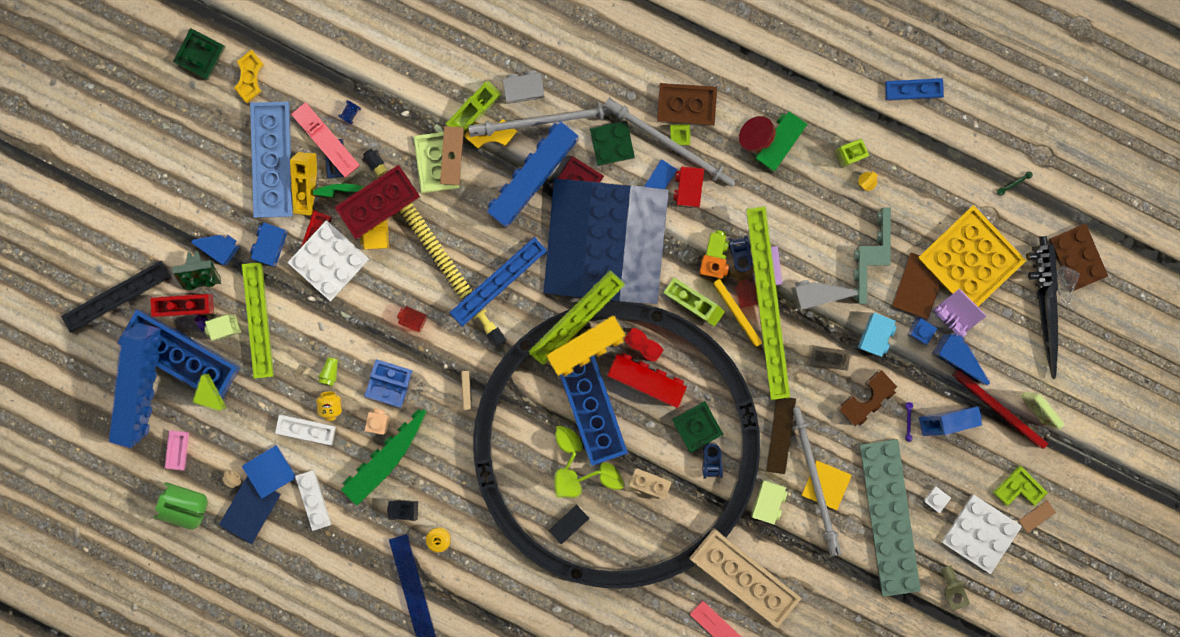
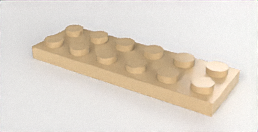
[690,528,802,628]

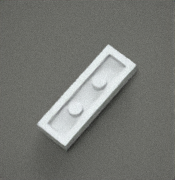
[275,414,336,445]
[295,470,332,531]

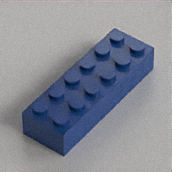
[487,121,579,228]
[117,310,241,400]
[109,323,161,448]
[560,355,628,466]

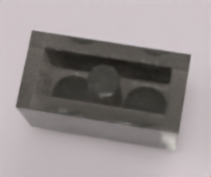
[807,345,851,371]

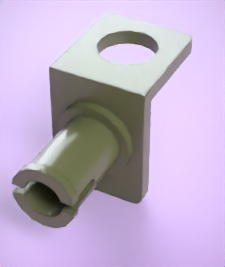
[940,565,970,611]

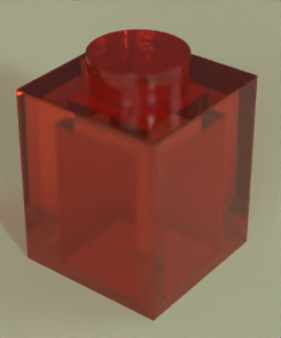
[734,279,758,309]
[397,306,428,332]

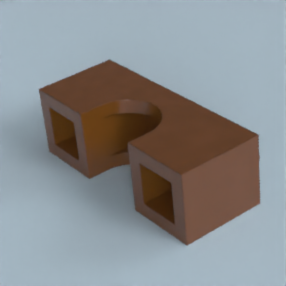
[837,370,897,426]

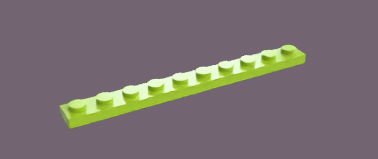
[746,206,790,400]

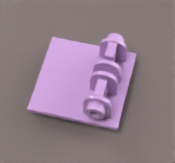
[933,289,986,338]

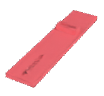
[291,102,360,178]
[690,601,741,637]

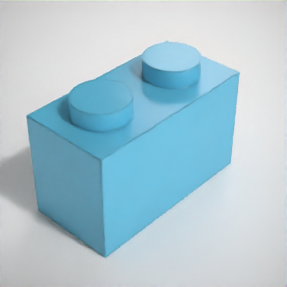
[858,313,897,357]

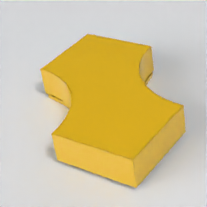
[234,49,264,104]
[464,119,518,149]

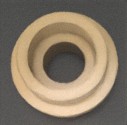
[222,470,241,488]

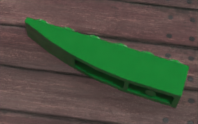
[341,408,428,506]

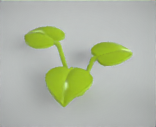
[555,426,625,498]

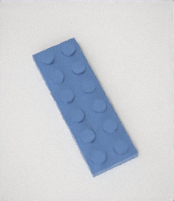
[250,101,293,218]

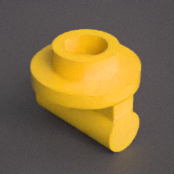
[858,171,878,191]

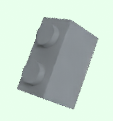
[503,71,545,104]

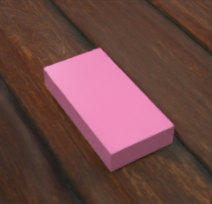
[165,430,189,471]

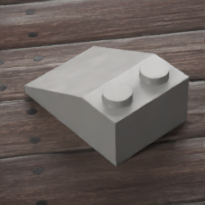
[791,280,858,310]

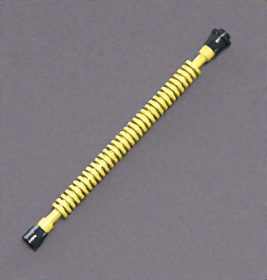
[362,148,507,348]

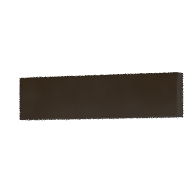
[766,397,796,474]

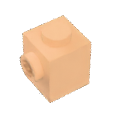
[365,409,390,435]

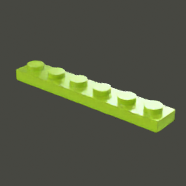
[242,262,274,379]
[529,270,625,366]

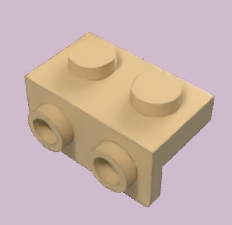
[629,468,671,501]

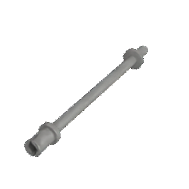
[603,97,735,187]
[468,103,613,138]
[792,407,842,556]

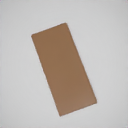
[1019,500,1056,533]

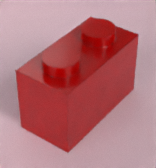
[673,166,704,208]

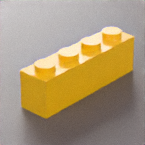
[546,316,625,376]

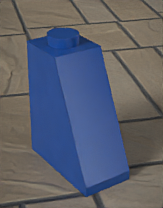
[919,407,982,436]

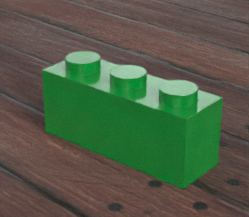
[754,111,808,173]

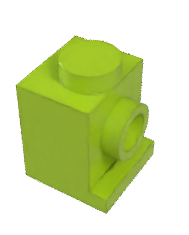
[705,230,729,259]

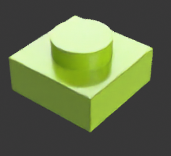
[670,124,691,145]

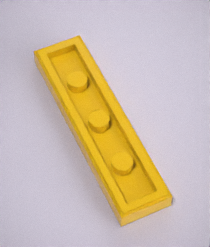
[713,279,763,347]

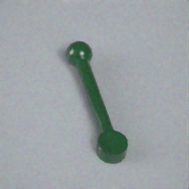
[997,171,1033,196]

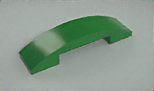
[313,184,364,198]

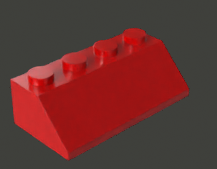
[607,352,687,408]

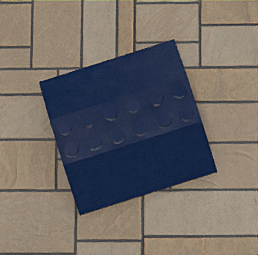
[543,179,669,304]

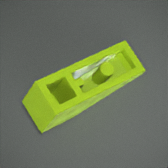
[664,277,725,327]

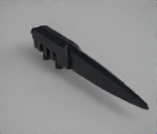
[1026,236,1058,380]

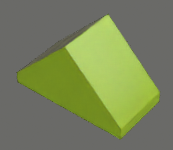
[835,138,870,168]
[193,374,227,411]

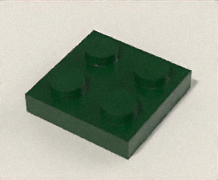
[590,121,635,166]
[672,401,724,453]

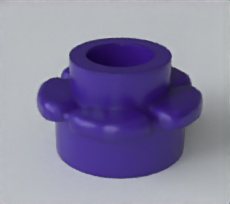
[194,314,209,332]

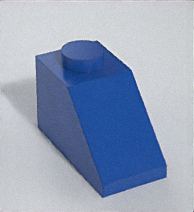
[191,235,240,265]

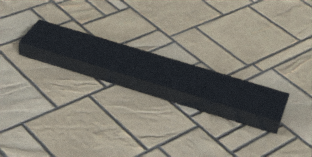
[61,260,172,333]

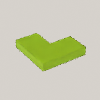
[993,465,1048,506]

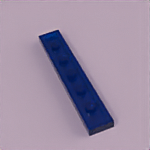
[389,534,437,637]

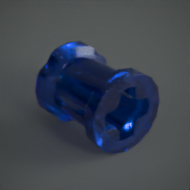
[337,100,362,125]

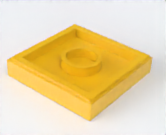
[801,460,852,510]

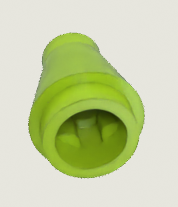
[318,357,338,387]

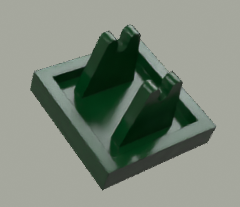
[173,28,226,80]
[172,251,221,290]

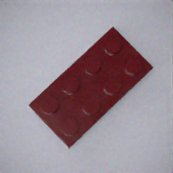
[334,164,421,240]

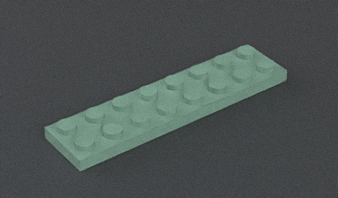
[859,439,921,597]

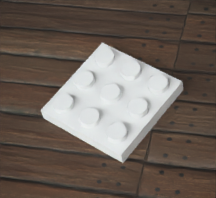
[288,220,369,301]
[941,494,1022,574]

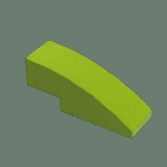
[446,81,502,133]

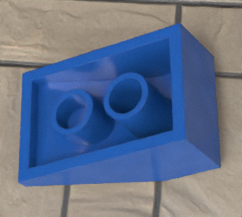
[931,333,990,386]

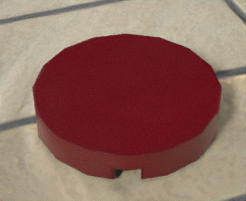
[739,116,776,153]

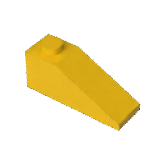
[290,152,317,215]

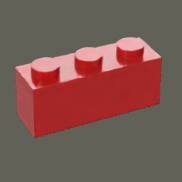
[150,294,214,317]

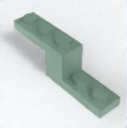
[853,207,891,304]

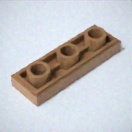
[440,126,464,186]

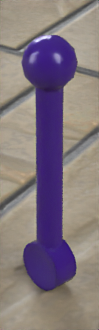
[905,402,913,442]

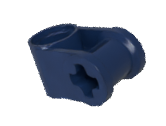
[728,235,752,273]
[702,442,723,479]

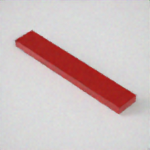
[951,369,1048,449]

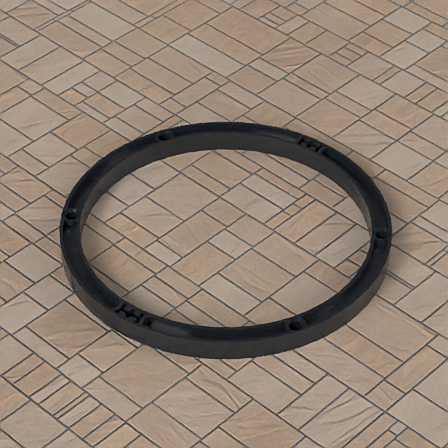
[473,301,760,589]

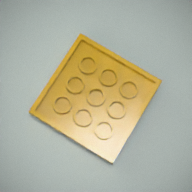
[917,205,1027,307]

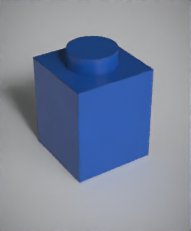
[907,318,937,345]

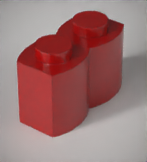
[624,328,664,362]

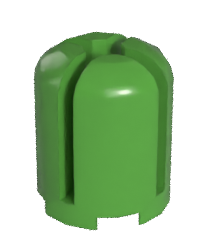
[153,482,208,530]

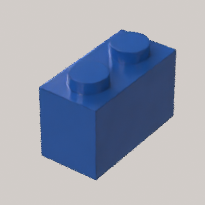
[250,222,288,267]

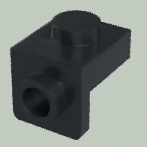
[387,499,418,521]

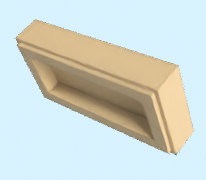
[461,370,472,410]

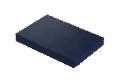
[219,476,281,544]

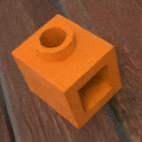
[699,255,729,279]

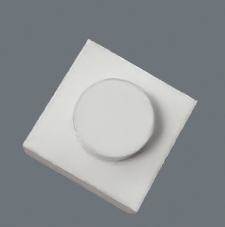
[923,486,951,513]

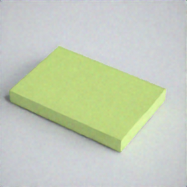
[413,132,459,193]
[1021,392,1065,429]

